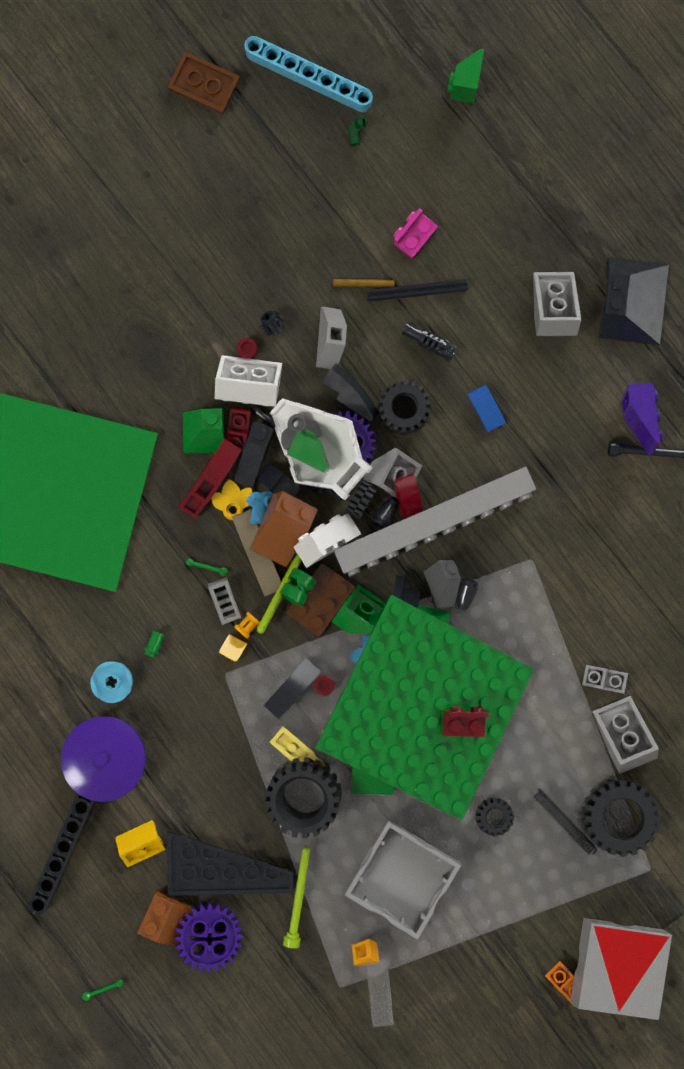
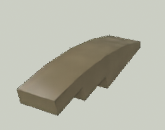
[232,509,281,596]

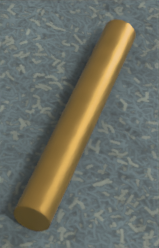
[333,279,394,288]

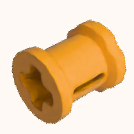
[234,612,260,639]

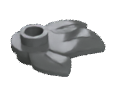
[281,414,322,450]

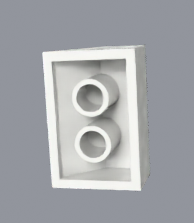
[215,355,282,406]

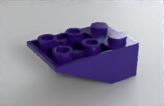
[621,383,663,456]

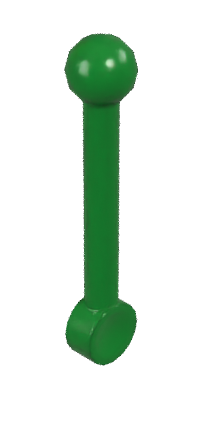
[186,558,227,576]
[82,979,124,1001]

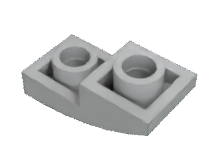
[582,665,628,694]

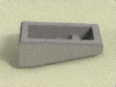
[207,577,241,625]

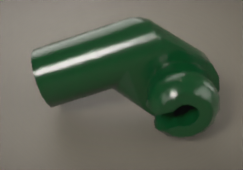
[348,116,368,146]

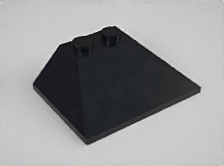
[599,257,669,345]

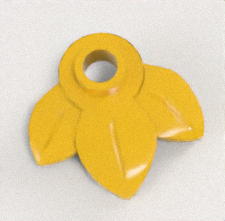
[212,479,252,520]

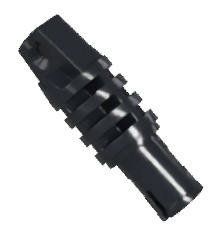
[402,322,457,360]

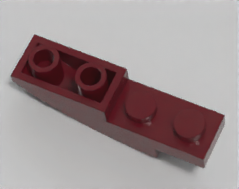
[178,438,241,519]

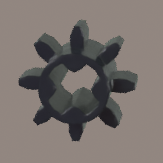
[259,310,285,336]

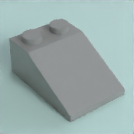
[533,272,581,336]
[593,696,659,774]

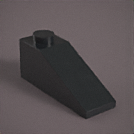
[234,422,275,489]

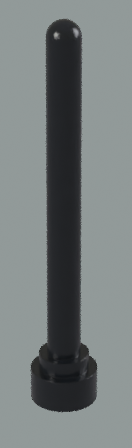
[607,440,684,458]

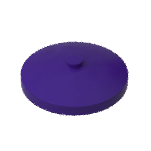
[61,716,146,802]

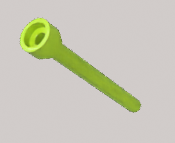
[257,552,302,634]
[283,846,310,948]

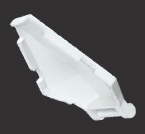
[270,399,373,500]

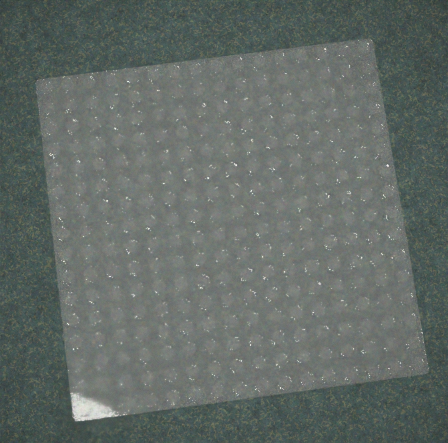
[225,559,651,988]

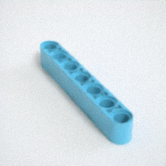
[244,36,373,112]

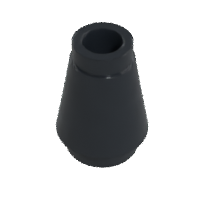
[371,498,398,529]
[456,578,479,610]

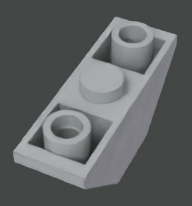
[316,307,347,369]

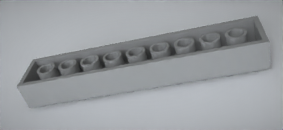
[334,467,536,577]

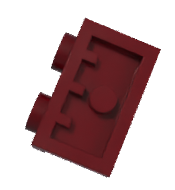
[442,706,490,737]

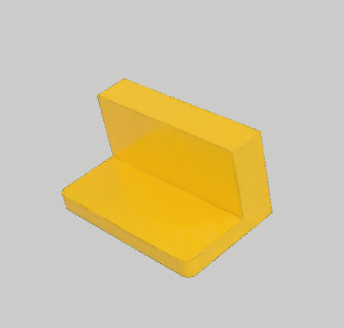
[115,820,166,867]

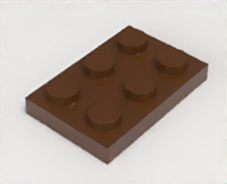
[168,52,240,115]
[286,563,355,637]

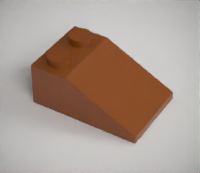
[250,491,318,567]

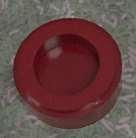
[237,338,258,359]
[314,675,335,696]

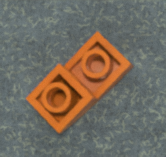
[545,961,575,1007]

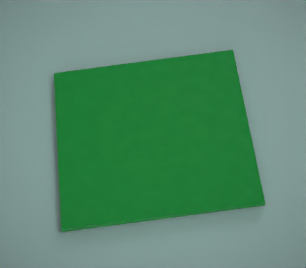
[0,393,158,592]
[315,595,534,820]

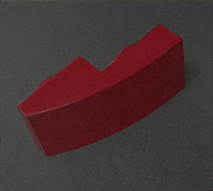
[226,407,251,453]
[394,473,423,519]

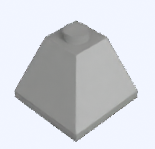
[363,448,422,500]

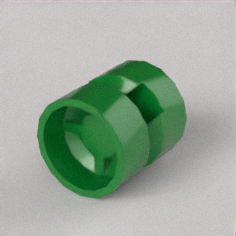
[279,568,317,607]

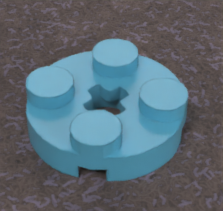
[90,661,133,703]

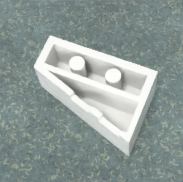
[294,513,361,568]

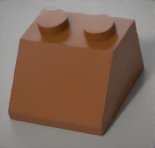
[137,891,196,946]

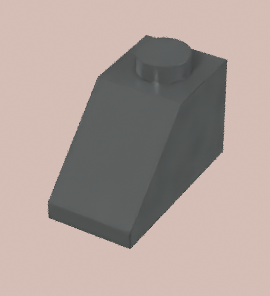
[424,560,461,609]

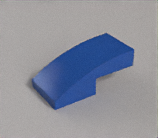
[467,384,506,432]

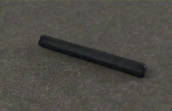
[367,280,468,301]

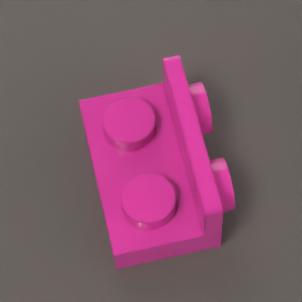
[393,208,438,259]

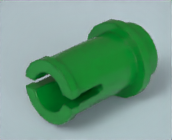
[144,630,165,658]

